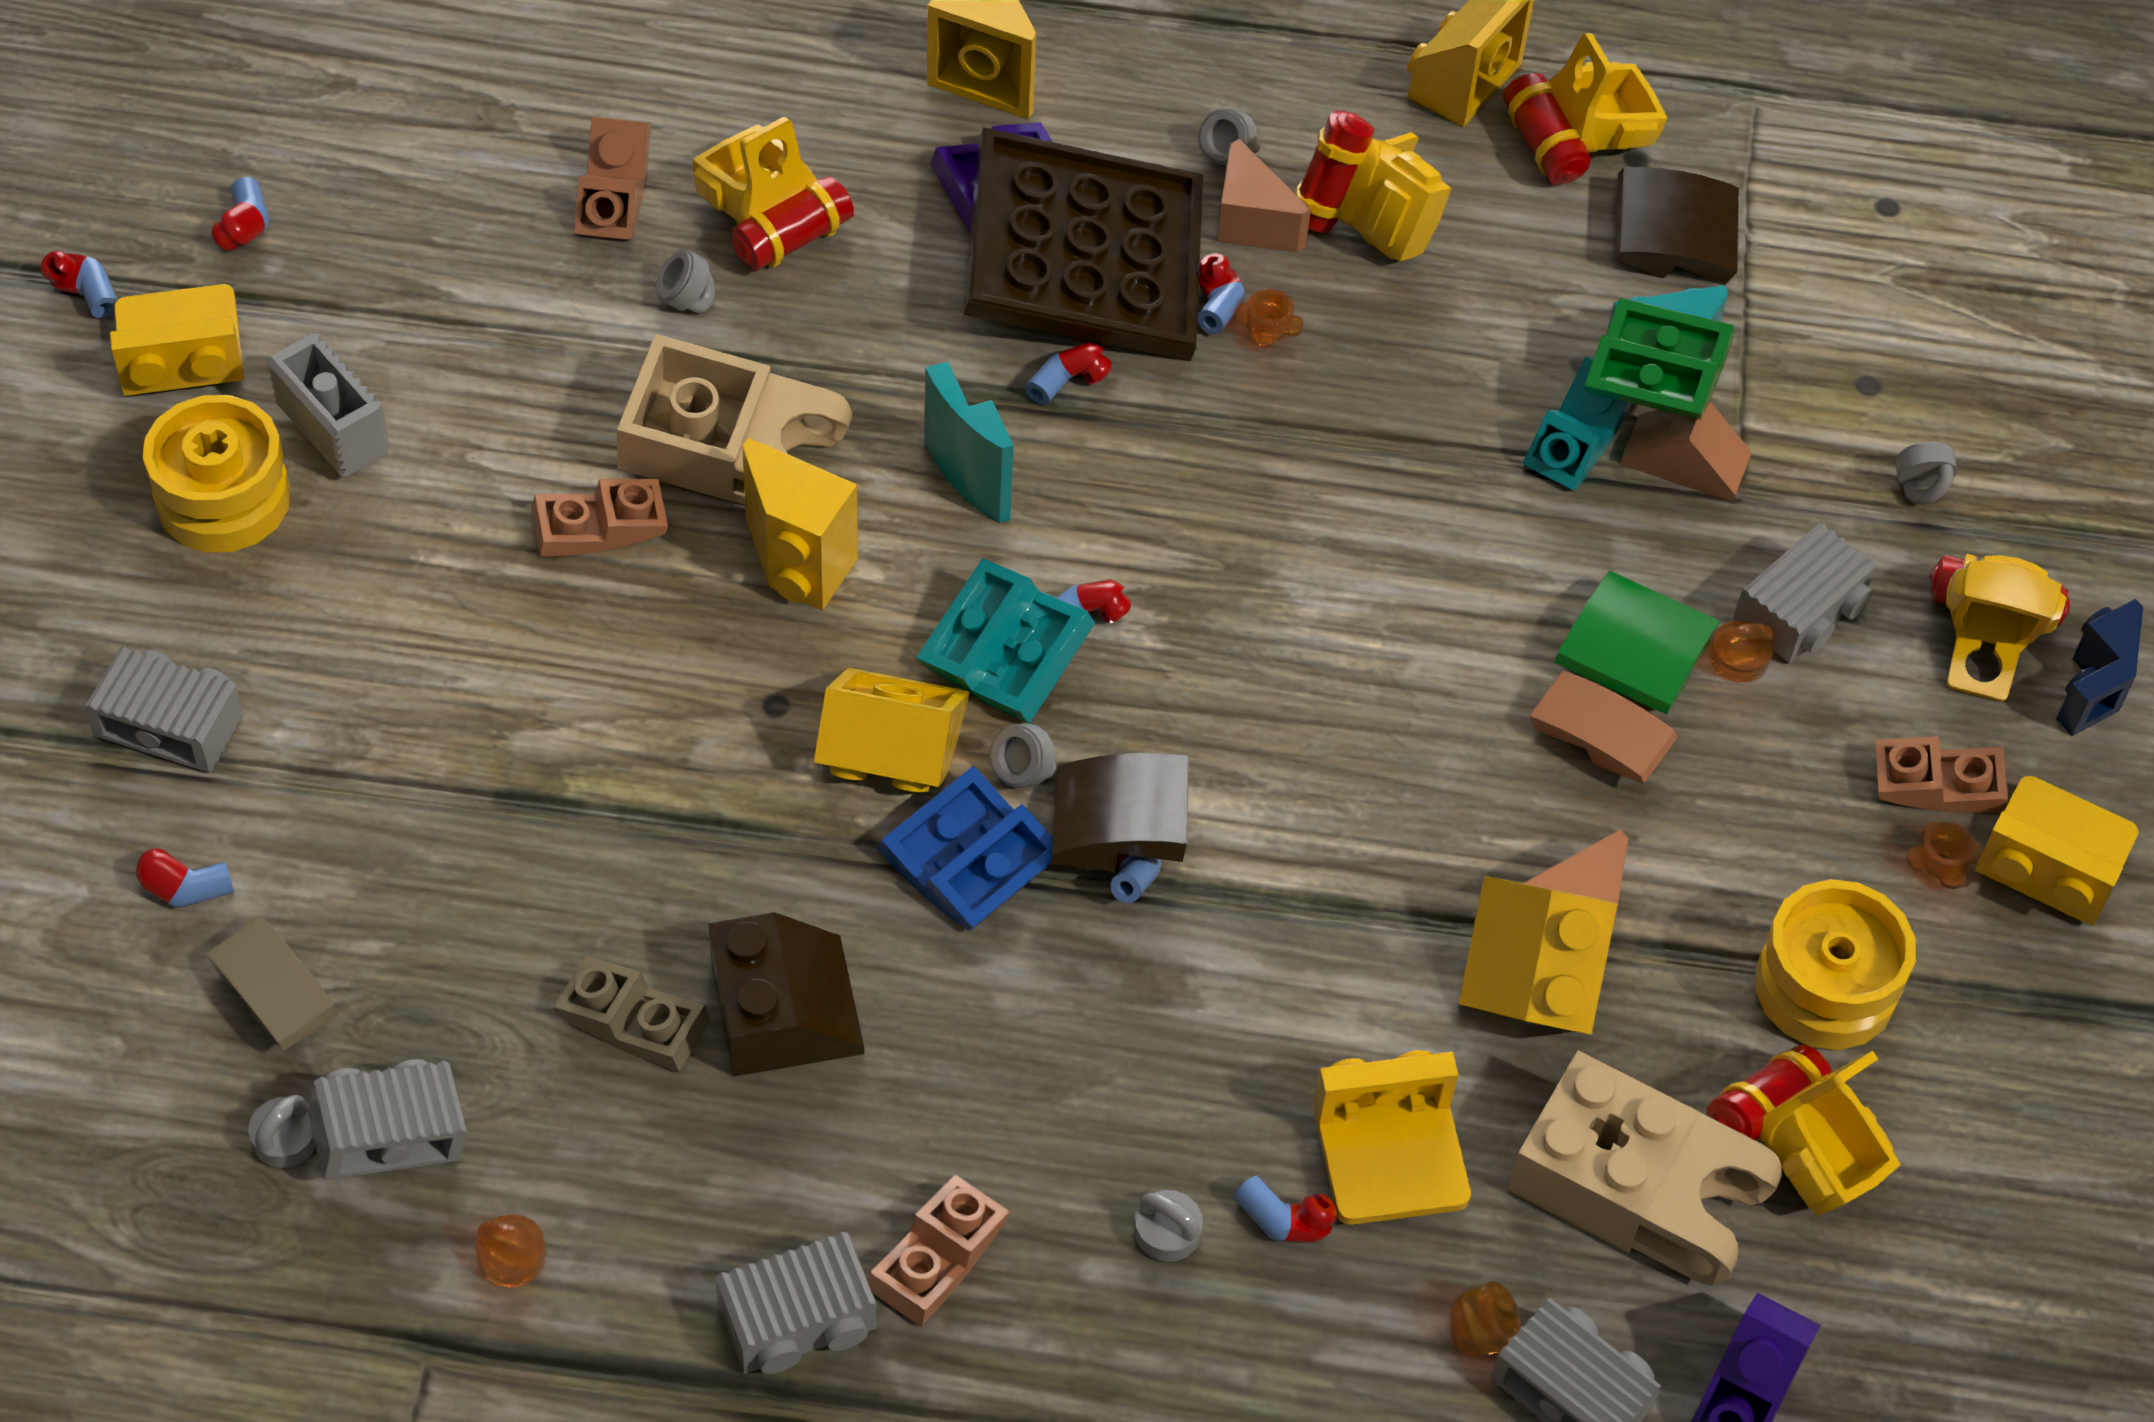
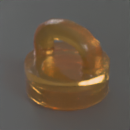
[1709,620,1774,682]
[475,1214,547,1287]
[1450,1281,1521,1357]

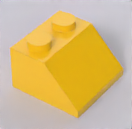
[927,0,1037,120]
[1407,0,1534,128]
[742,437,858,611]
[814,668,970,792]
[1458,875,1618,1035]

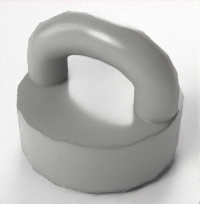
[1198,108,1260,166]
[656,249,715,313]
[1895,442,1958,505]
[990,723,1057,788]
[248,1095,316,1168]
[1134,1190,1203,1262]

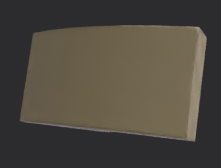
[206,915,339,1052]
[553,956,711,1072]

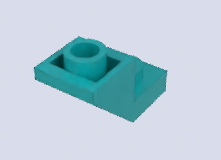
[1522,357,1632,490]

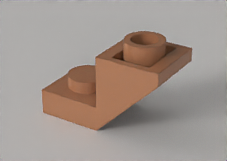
[574,116,652,240]

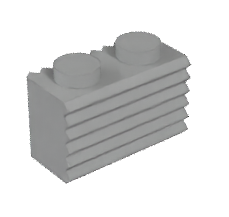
[266,333,389,477]
[1733,523,1876,663]
[85,646,243,773]
[308,1059,467,1180]
[715,1232,877,1374]
[1491,1298,1661,1422]

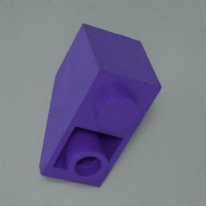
[1691,1292,1821,1422]

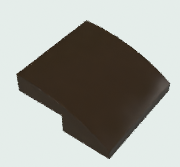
[1614,167,1739,285]
[1050,753,1189,872]

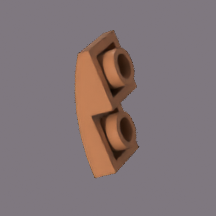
[531,479,668,557]
[1529,670,1678,784]
[1875,736,2008,813]
[868,1174,1010,1327]

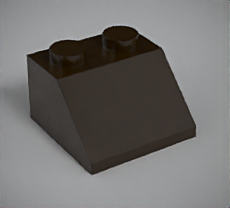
[708,912,865,1077]

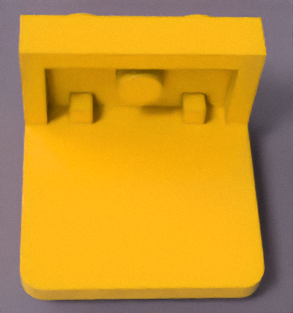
[110,284,245,396]
[1974,776,2139,927]
[1313,1050,1471,1225]

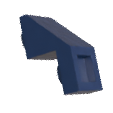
[2056,598,2143,736]

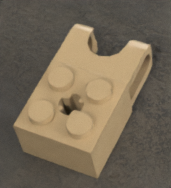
[617,333,852,505]
[1507,1050,1783,1286]

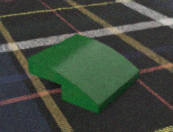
[1584,297,1735,420]
[1554,570,1720,715]

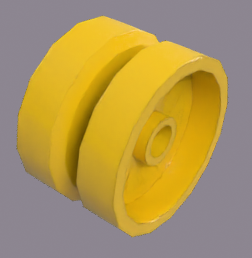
[142,395,291,553]
[1755,879,1916,1050]

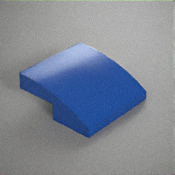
[876,765,1052,931]

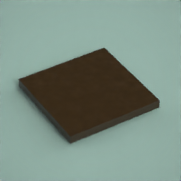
[964,127,1203,361]

